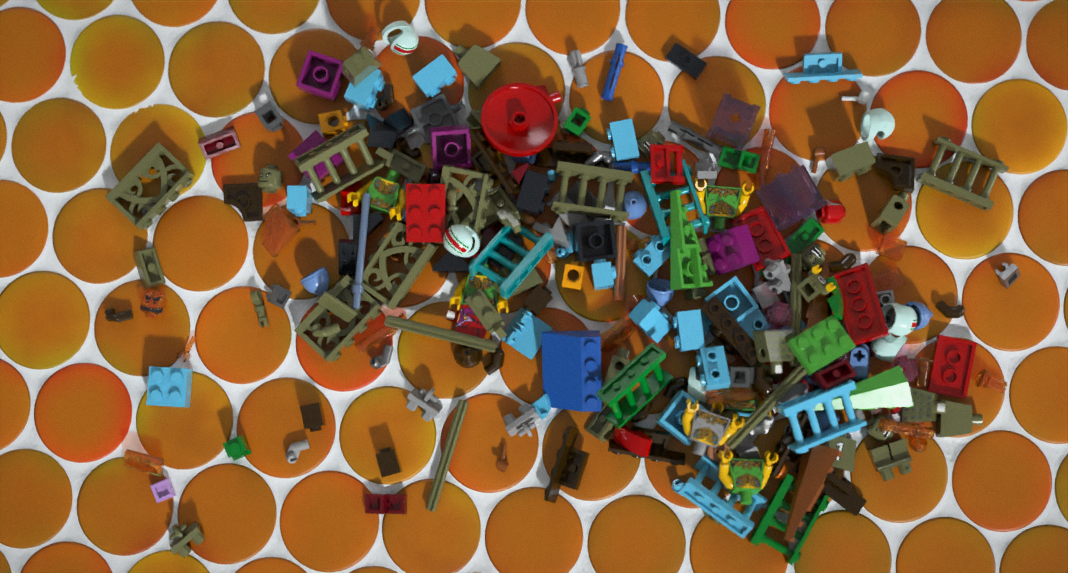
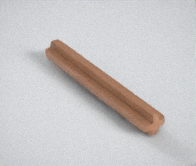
[614,225,627,301]

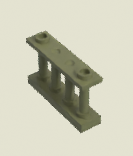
[293,123,384,203]
[916,136,1009,212]
[550,161,634,223]

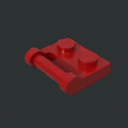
[649,144,685,185]

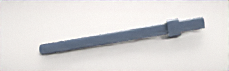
[352,193,371,309]

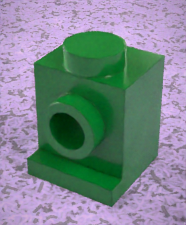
[563,107,592,139]
[223,435,252,461]

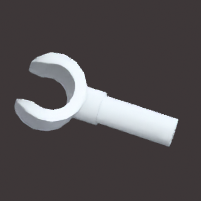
[842,91,869,104]

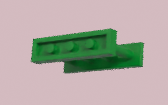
[596,343,674,429]
[748,473,829,565]

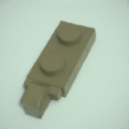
[375,147,428,183]
[487,186,522,234]
[465,289,507,339]

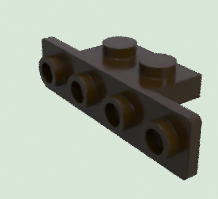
[468,129,521,194]
[533,140,609,168]
[700,296,758,367]
[769,410,812,478]
[544,426,590,503]
[608,426,685,466]
[793,459,866,516]

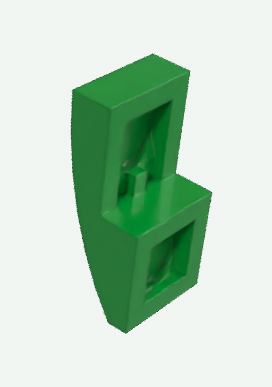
[718,146,761,174]
[826,276,844,321]

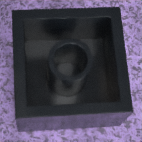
[515,170,552,218]
[572,219,617,262]

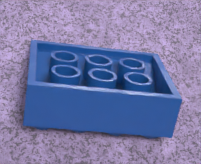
[542,330,602,412]

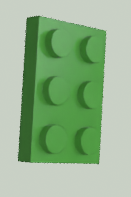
[787,314,856,375]

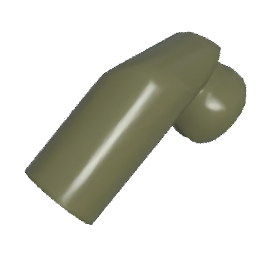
[311,323,340,337]

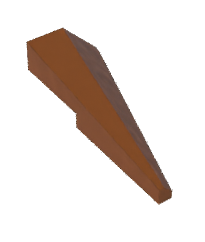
[802,263,833,332]
[783,444,843,542]

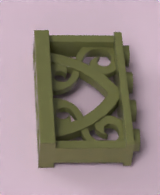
[105,142,195,230]
[434,164,494,250]
[362,220,439,310]
[294,275,382,363]

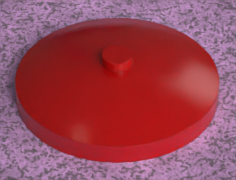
[481,83,558,157]

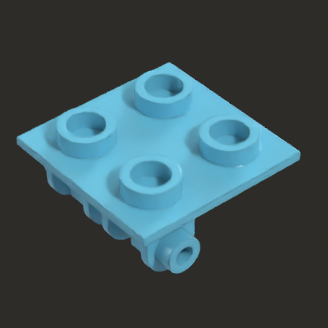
[501,307,553,360]

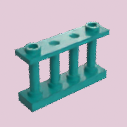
[640,159,710,246]
[469,220,554,300]

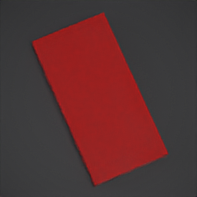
[830,263,890,345]

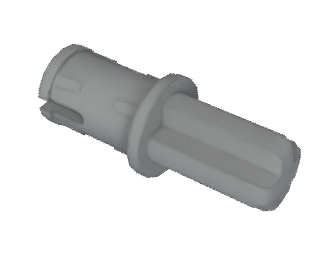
[569,50,589,88]

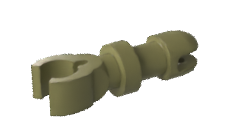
[446,189,460,228]
[250,290,269,328]

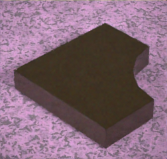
[875,153,915,193]
[223,183,264,222]

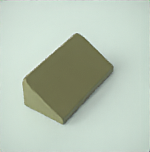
[133,247,166,290]
[317,290,357,322]
[585,403,615,443]

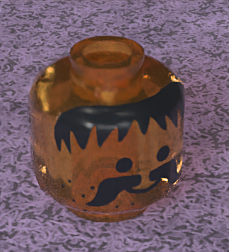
[140,290,168,319]

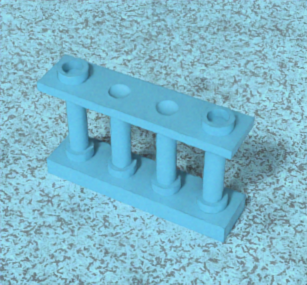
[776,379,867,454]
[679,454,768,539]

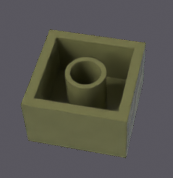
[825,141,875,183]

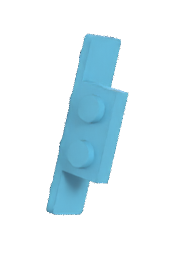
[784,52,863,84]

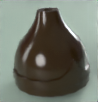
[453,344,483,368]

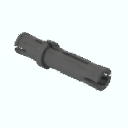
[667,120,723,157]

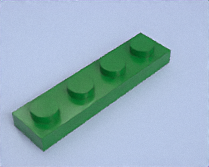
[758,217,825,281]

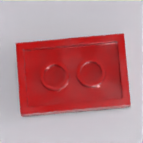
[406,183,446,243]
[731,204,791,272]
[926,335,977,400]

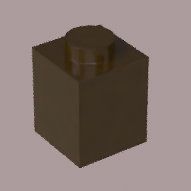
[523,285,553,316]
[300,402,326,432]
[376,447,402,477]

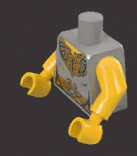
[682,398,744,456]

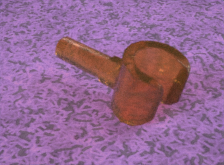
[626,236,651,253]
[176,336,196,362]

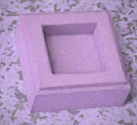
[150,478,176,503]

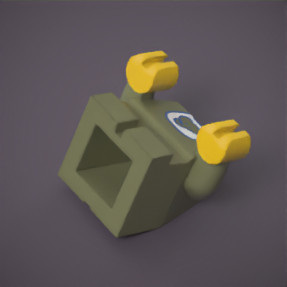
[796,265,836,302]

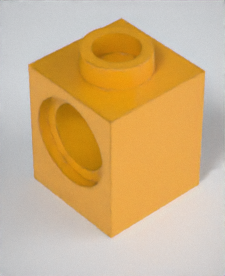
[318,110,348,136]
[561,261,584,291]

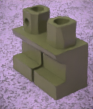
[867,438,913,481]

